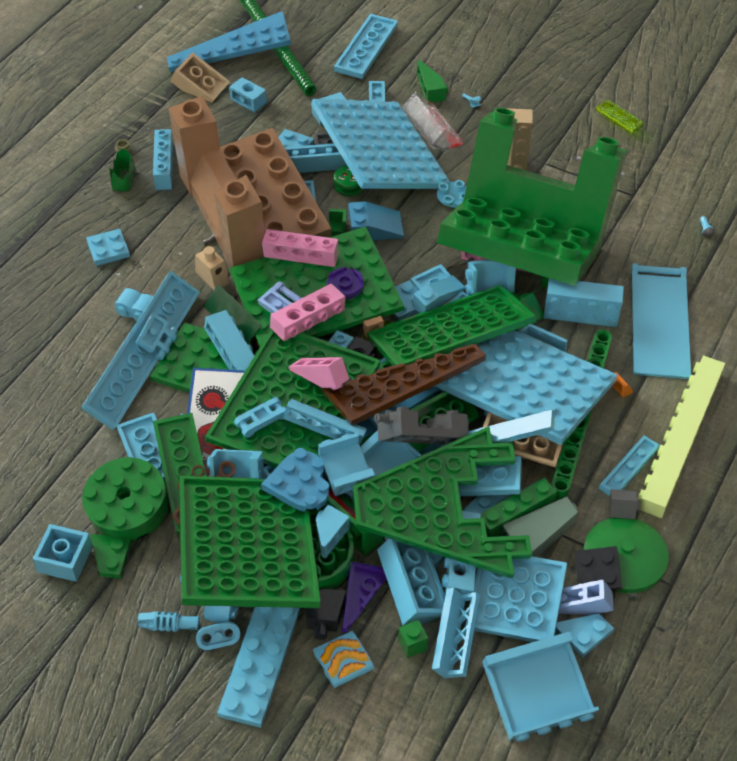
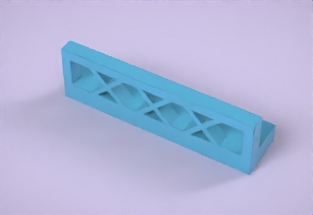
[283,399,366,446]
[432,587,480,678]

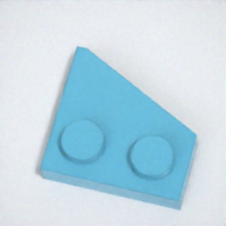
[555,613,614,658]

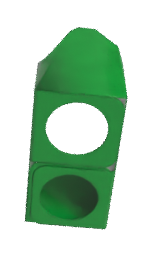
[109,149,136,192]

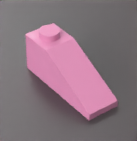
[289,357,349,390]

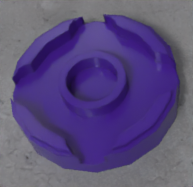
[327,267,364,300]

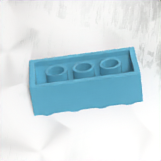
[377,539,445,625]

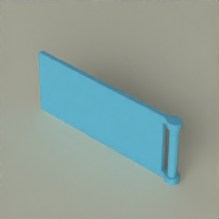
[631,263,691,379]

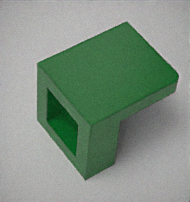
[329,209,347,236]

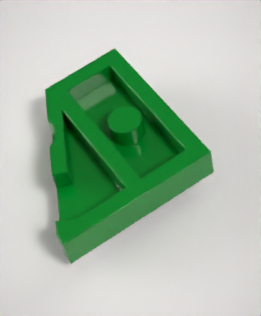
[91,534,131,579]

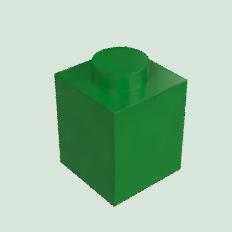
[398,620,428,658]

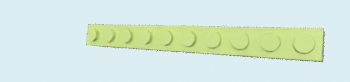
[638,356,725,519]

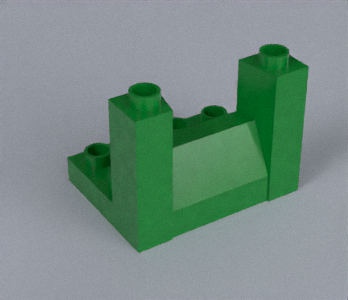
[437,108,627,286]

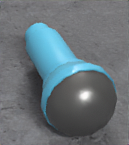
[700,216,715,237]

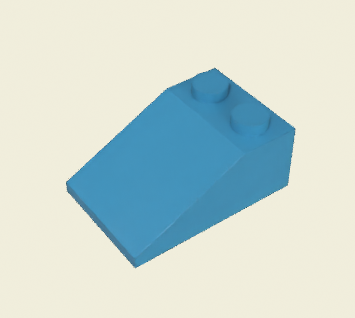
[348,201,404,241]

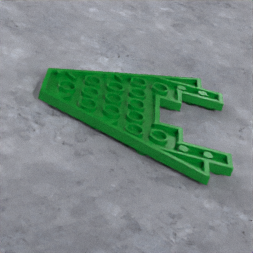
[353,427,533,578]

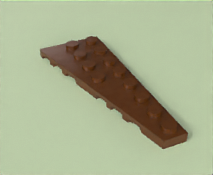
[321,344,486,426]

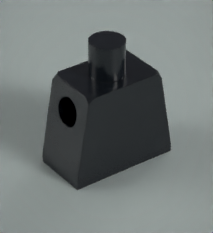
[305,588,346,640]

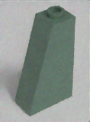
[501,497,578,557]

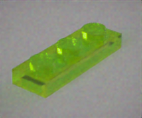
[596,99,644,134]

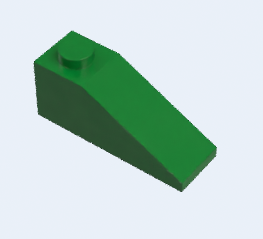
[417,60,448,103]

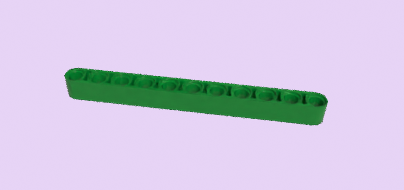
[552,330,612,502]

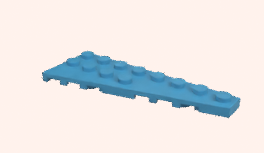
[167,11,291,72]

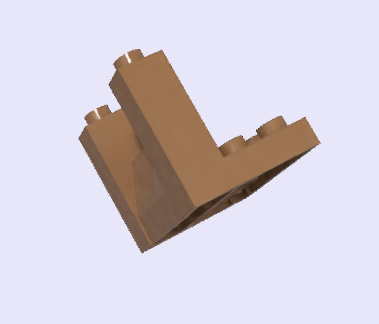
[168,96,331,268]

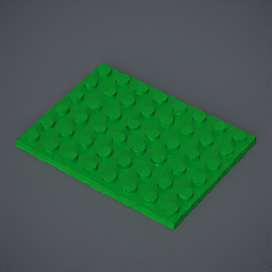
[229,227,404,347]
[205,329,380,470]
[179,476,320,608]

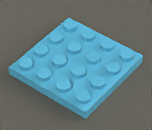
[465,556,567,642]

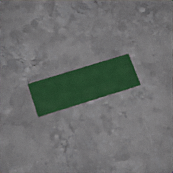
[204,284,261,345]

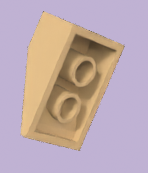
[170,52,230,102]

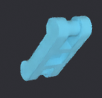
[234,397,286,438]

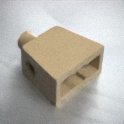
[195,246,230,290]

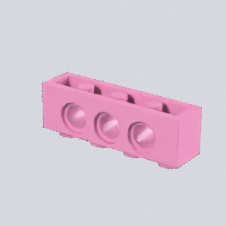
[262,229,339,267]
[270,284,345,341]

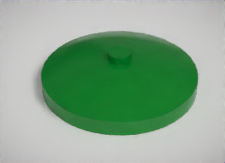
[583,518,669,593]

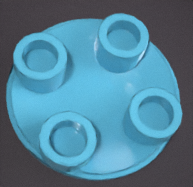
[437,180,466,208]

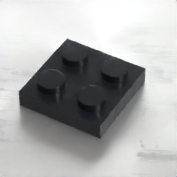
[574,546,623,591]

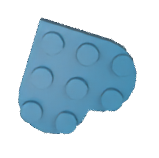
[261,448,329,511]

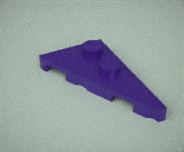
[341,562,387,633]

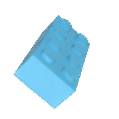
[544,278,624,327]

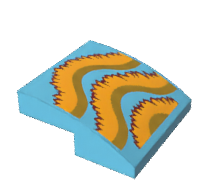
[313,631,374,688]

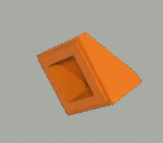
[612,372,634,398]

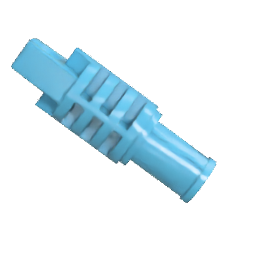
[138,611,200,632]

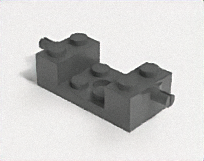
[374,407,469,445]

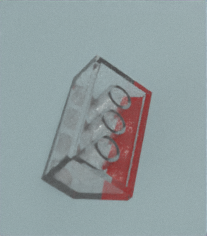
[402,93,464,151]

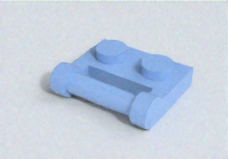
[258,281,304,313]

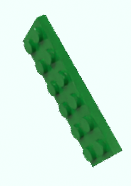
[153,413,207,534]

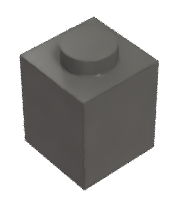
[608,489,640,519]

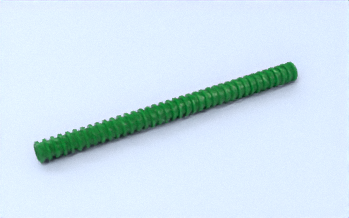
[240,0,317,96]

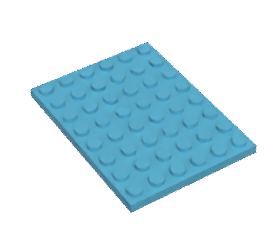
[311,98,450,189]
[434,330,617,445]

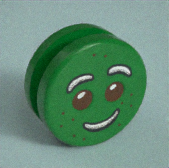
[334,166,364,196]

